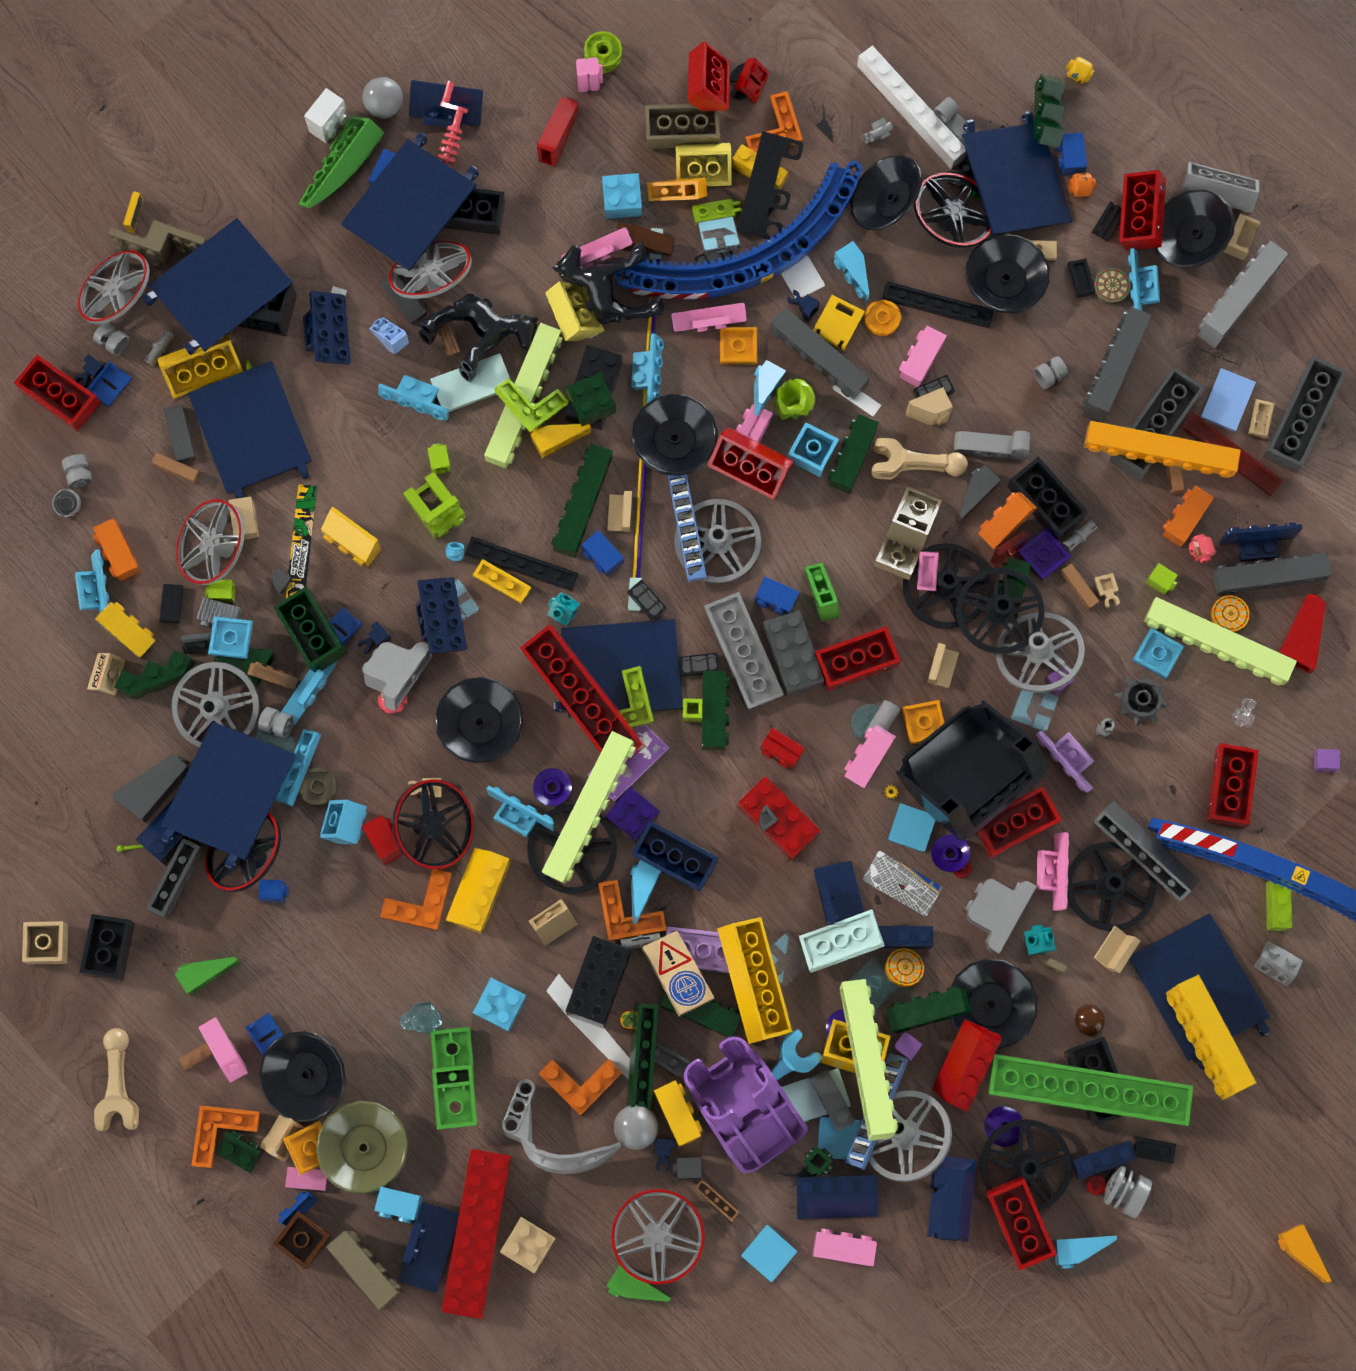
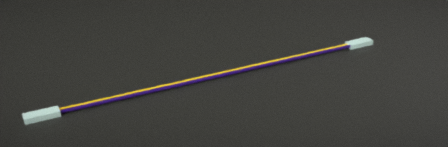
[628,228,663,612]

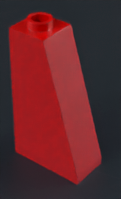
[537,97,579,167]
[1278,594,1326,674]

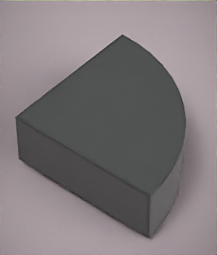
[272,568,292,595]
[759,805,778,833]

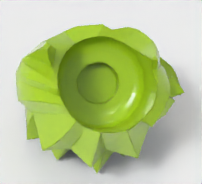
[772,379,815,420]

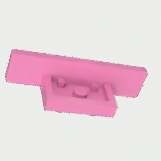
[561,227,633,267]
[671,303,747,332]
[1037,832,1069,911]

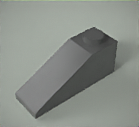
[957,465,1001,523]
[810,1069,855,1132]

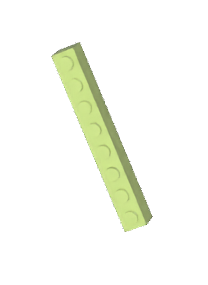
[484,323,564,469]
[1143,597,1297,685]
[542,731,636,884]
[839,979,898,1141]

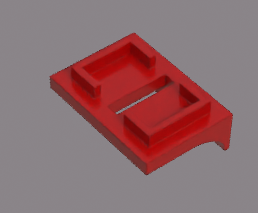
[734,58,770,103]

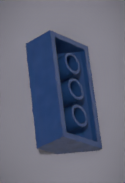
[136,797,189,865]
[631,821,719,892]
[795,1175,878,1219]

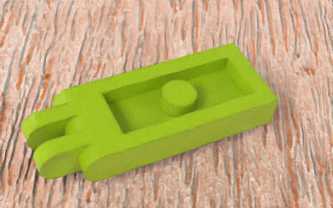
[692,199,743,225]

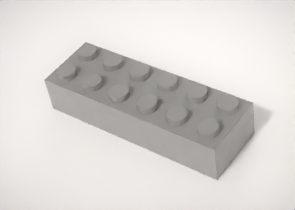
[1197,240,1289,348]

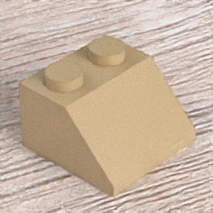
[906,387,953,426]

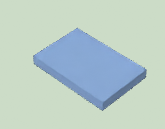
[1200,368,1256,433]

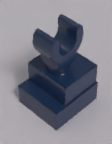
[787,290,820,322]
[74,354,104,388]
[357,621,392,654]
[654,1138,676,1172]

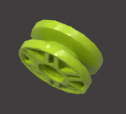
[584,31,622,74]

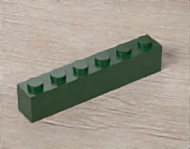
[551,443,613,558]
[627,1004,659,1111]

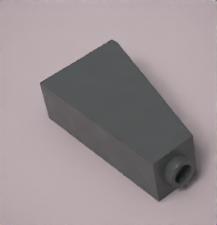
[112,754,189,823]

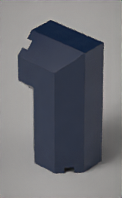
[926,1155,977,1242]

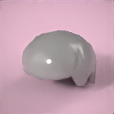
[52,489,81,517]

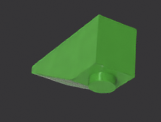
[804,562,840,622]
[175,957,240,996]
[607,1265,671,1302]

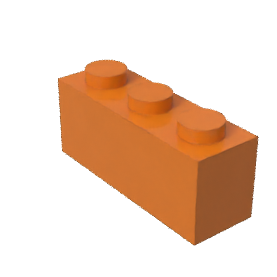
[1162,485,1214,547]
[978,492,1037,549]
[93,518,141,582]

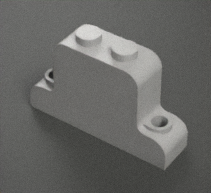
[362,642,432,711]
[965,879,1037,956]

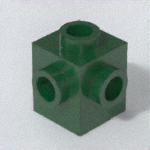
[804,1147,834,1177]

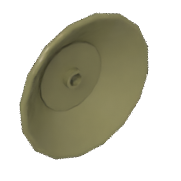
[316,1101,408,1194]

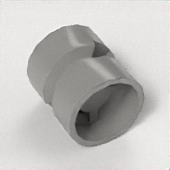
[93,322,129,356]
[1034,356,1069,389]
[61,454,93,489]
[258,707,294,739]

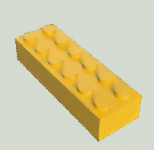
[717,917,793,1044]
[1166,975,1256,1100]

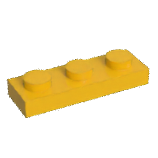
[473,559,532,605]

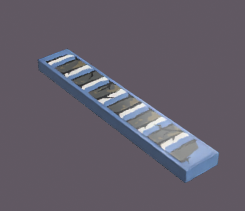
[668,474,707,582]
[845,1053,909,1170]

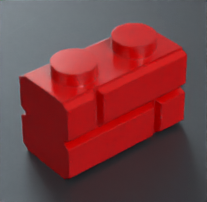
[760,727,805,770]

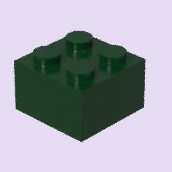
[566,372,616,427]

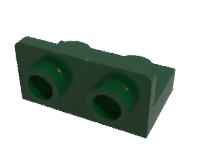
[215,1131,263,1173]

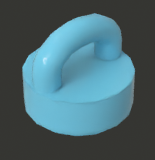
[446,542,465,561]

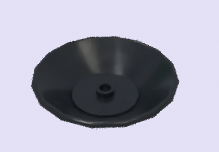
[850,155,922,230]
[1155,190,1235,268]
[966,234,1049,313]
[632,394,718,476]
[435,677,523,764]
[951,959,1038,1049]
[259,1031,346,1122]

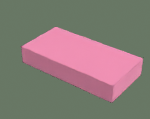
[917,551,939,591]
[285,1167,327,1191]

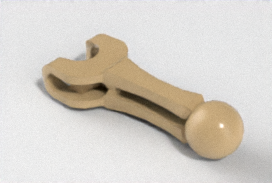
[871,438,968,480]
[94,1028,139,1132]

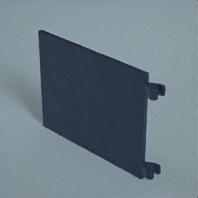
[961,111,1073,235]
[341,132,479,272]
[143,218,293,355]
[188,361,312,499]
[554,619,683,718]
[161,721,296,870]
[1129,913,1271,1070]

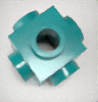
[547,592,581,626]
[1024,925,1056,955]

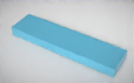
[275,729,321,806]

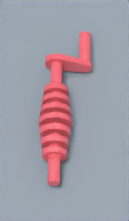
[437,81,468,168]

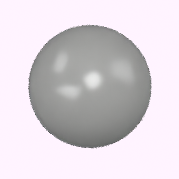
[362,77,403,119]
[613,1105,658,1150]

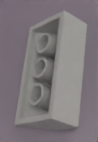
[1181,162,1259,213]

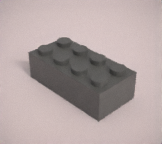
[763,610,824,697]

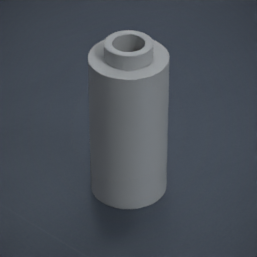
[864,700,900,734]

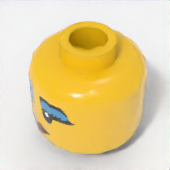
[1066,57,1094,84]

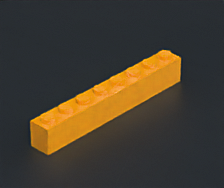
[1084,421,1241,478]

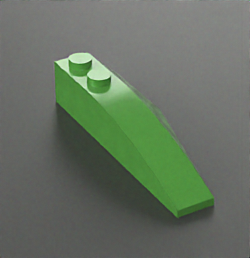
[299,116,384,209]

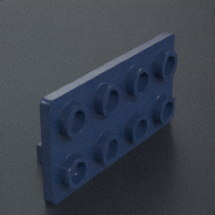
[409,80,483,127]
[303,291,351,365]
[1219,522,1302,562]
[415,577,467,654]
[814,861,864,926]
[398,1202,459,1292]

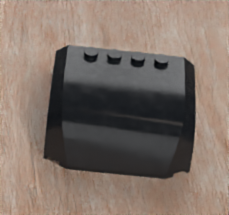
[896,700,1048,841]

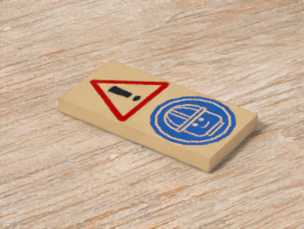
[642,931,714,1017]

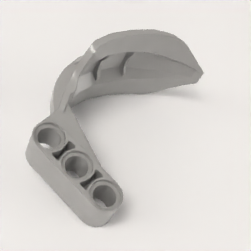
[502,1079,621,1174]

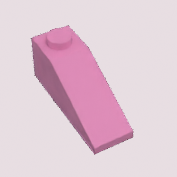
[199,1017,248,1083]

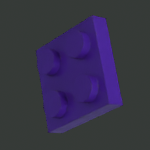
[1017,528,1071,581]
[605,787,660,842]

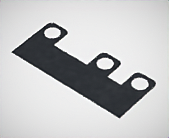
[737,131,803,240]

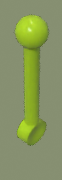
[116,844,144,853]

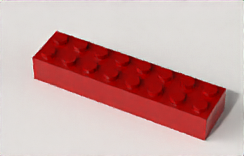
[520,624,647,762]
[441,1149,512,1319]

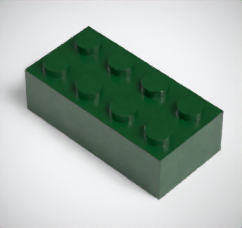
[274,586,349,673]

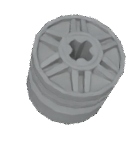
[1103,1165,1152,1218]

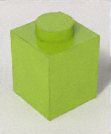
[427,444,451,474]
[1146,563,1178,595]
[206,580,235,603]
[683,698,703,722]

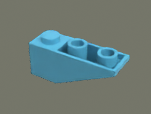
[834,241,869,302]

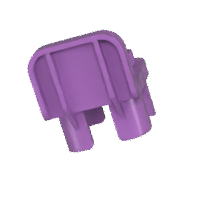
[684,1037,808,1173]

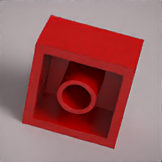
[361,815,404,866]

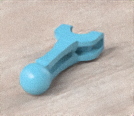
[770,1029,822,1080]

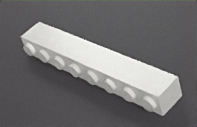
[857,45,967,169]

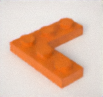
[745,91,803,153]
[380,869,452,931]
[598,880,667,941]
[538,1059,623,1116]
[191,1105,261,1168]

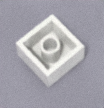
[304,88,348,143]

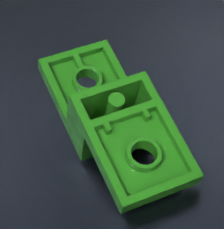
[430,1027,478,1130]

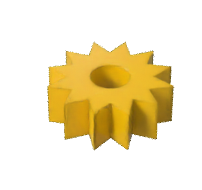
[883,785,899,799]

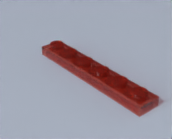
[1181,412,1283,496]

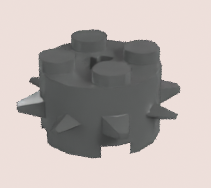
[1115,675,1168,726]

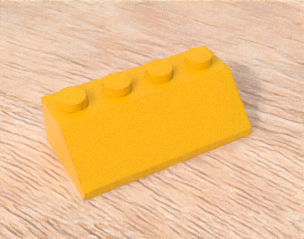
[157,334,244,399]
[446,848,511,934]

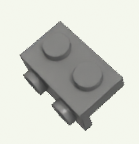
[1254,940,1303,986]

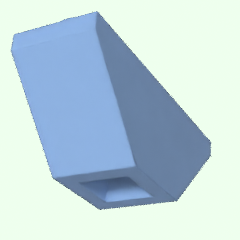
[369,317,409,355]

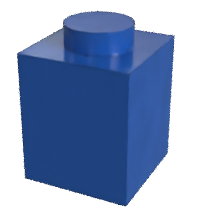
[258,879,289,902]

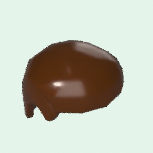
[1075,1004,1105,1036]

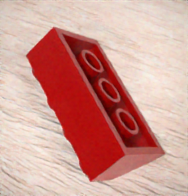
[688,41,730,111]
[932,1019,1001,1112]

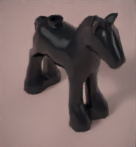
[552,241,664,325]
[419,293,539,382]

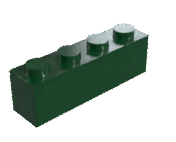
[828,414,879,494]
[702,671,730,750]
[886,986,971,1033]
[660,992,741,1038]

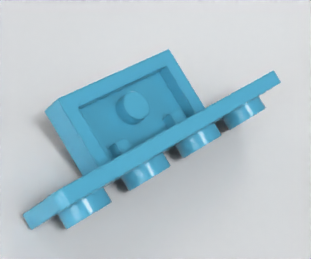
[1128,248,1160,311]
[631,333,664,404]
[378,375,449,421]
[75,550,109,627]
[281,661,337,725]
[487,786,556,838]

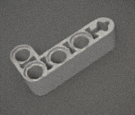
[933,97,977,145]
[954,431,1031,460]

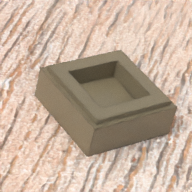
[1044,958,1067,975]

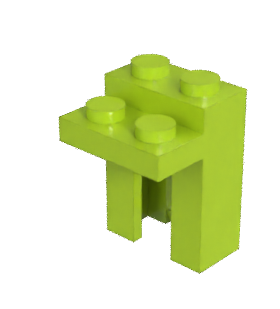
[403,472,466,539]

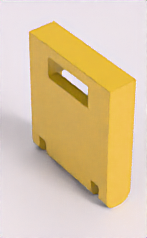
[813,295,865,351]

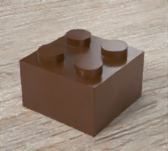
[273,1211,332,1269]

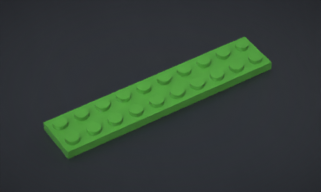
[988,1054,1193,1126]

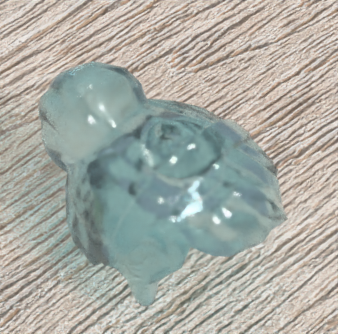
[399,1001,442,1033]

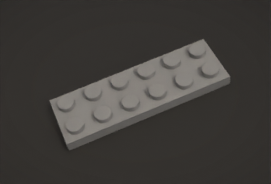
[704,592,784,711]

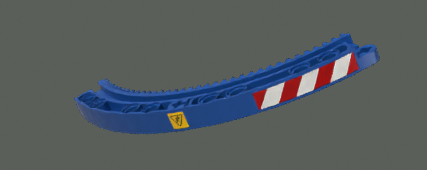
[614,161,862,300]
[1148,818,1356,923]

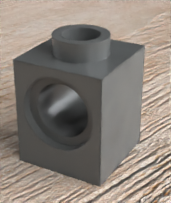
[673,1157,702,1179]

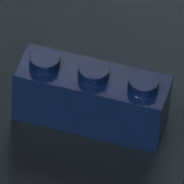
[878,926,933,949]
[1072,1140,1137,1180]

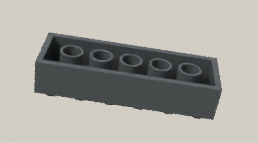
[1081,307,1152,423]
[1262,355,1347,474]
[1109,367,1205,481]

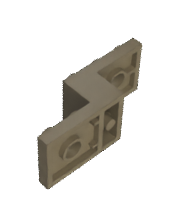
[108,220,207,266]
[874,487,942,580]

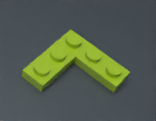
[494,378,569,432]
[619,666,654,728]

